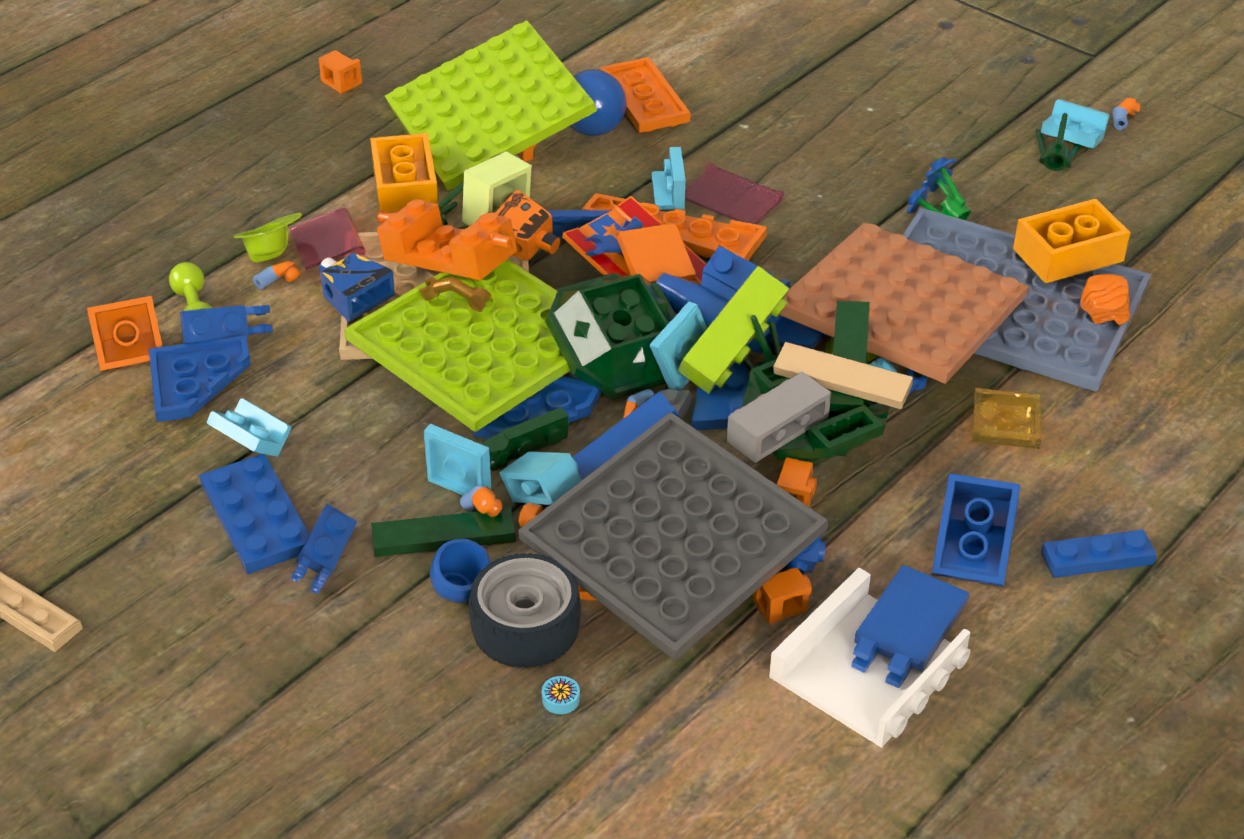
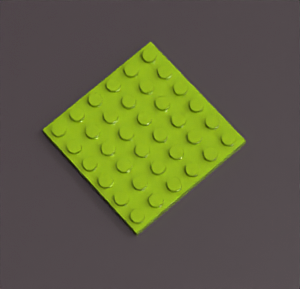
[385,20,597,191]
[344,259,571,432]

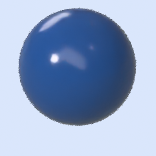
[570,69,627,136]

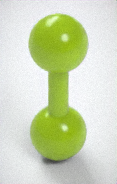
[169,262,213,311]

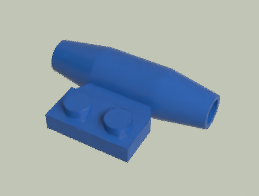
[656,245,773,354]

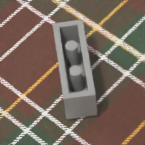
[727,372,831,463]

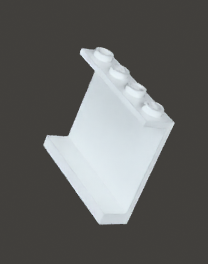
[769,568,971,748]

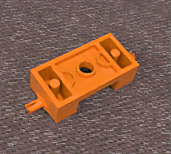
[377,199,517,280]

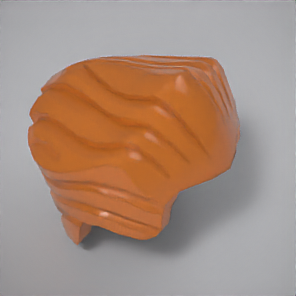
[1080,274,1130,325]

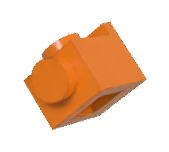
[319,50,362,94]
[777,457,817,507]
[752,567,812,624]

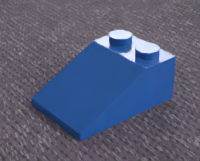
[932,473,1020,587]

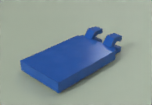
[851,565,969,688]

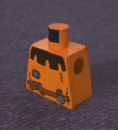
[495,190,560,261]

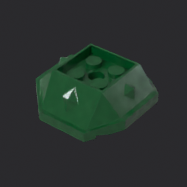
[545,273,676,400]
[742,347,890,466]

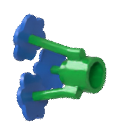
[907,157,971,220]

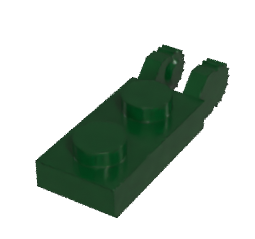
[482,407,569,471]

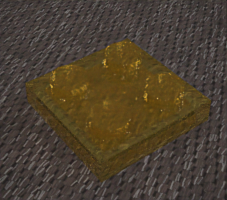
[972,388,1042,449]

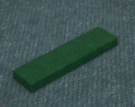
[829,301,870,411]
[371,508,516,557]

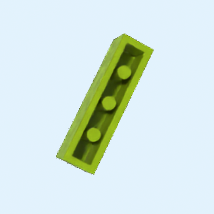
[678,266,789,394]

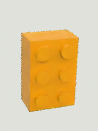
[370,133,438,213]
[1013,199,1131,283]

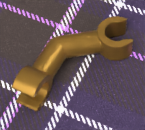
[419,277,491,312]

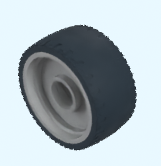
[469,553,581,668]

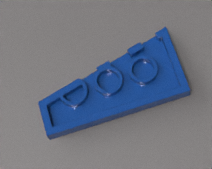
[692,362,749,430]

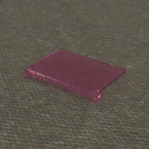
[685,162,784,224]
[290,208,366,270]

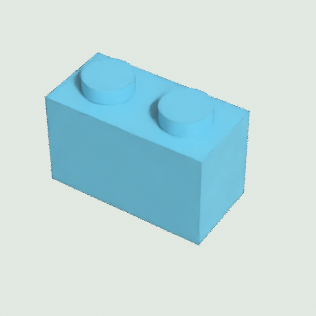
[499,452,582,505]

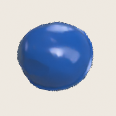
[430,539,490,603]

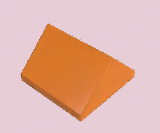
[87,296,163,371]

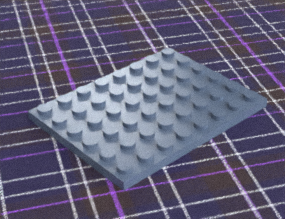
[903,208,1151,392]

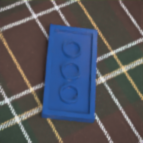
[199,454,309,574]

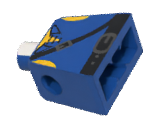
[319,253,395,322]

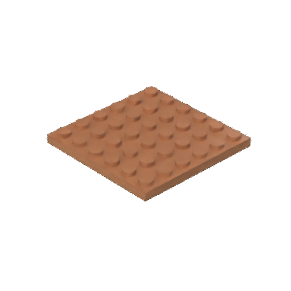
[780,223,1029,384]

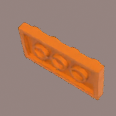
[599,57,691,133]

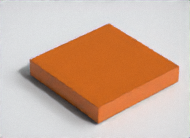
[616,223,696,283]

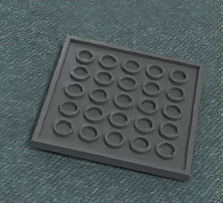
[518,412,828,661]

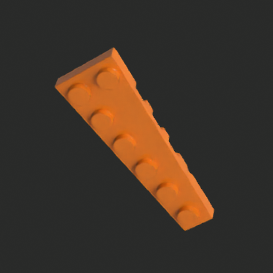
[582,193,767,261]

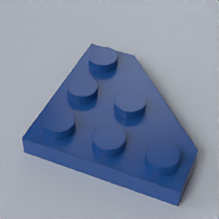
[149,335,251,422]
[473,376,601,439]

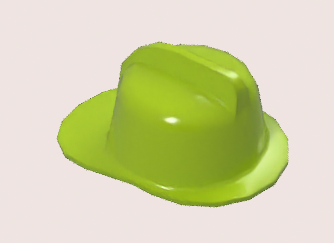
[233,213,302,263]

